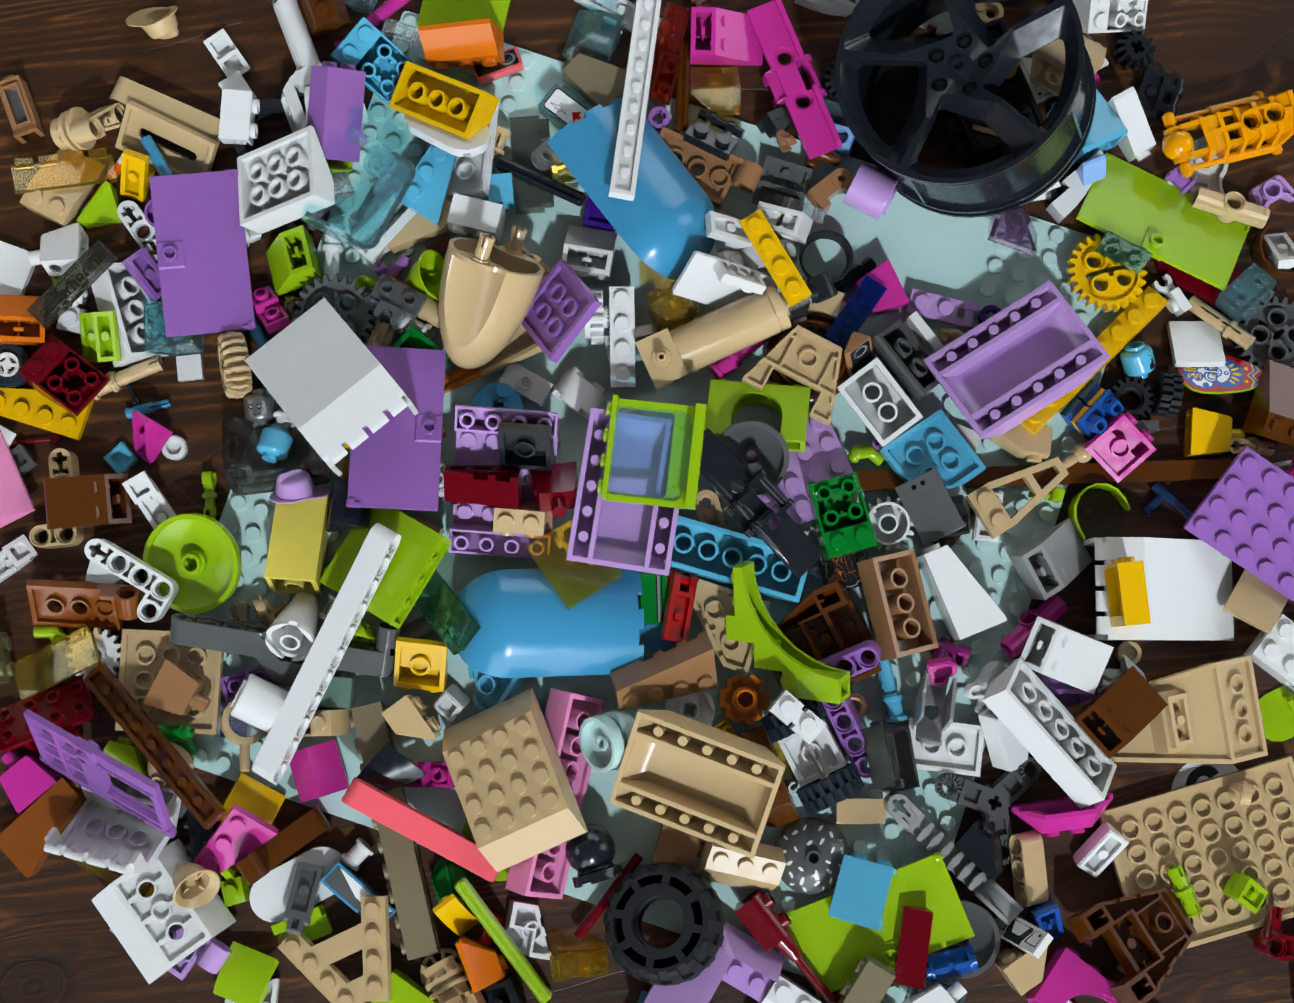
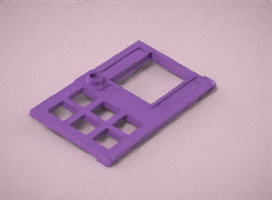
[23,709,177,839]

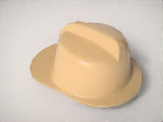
[126,6,179,39]

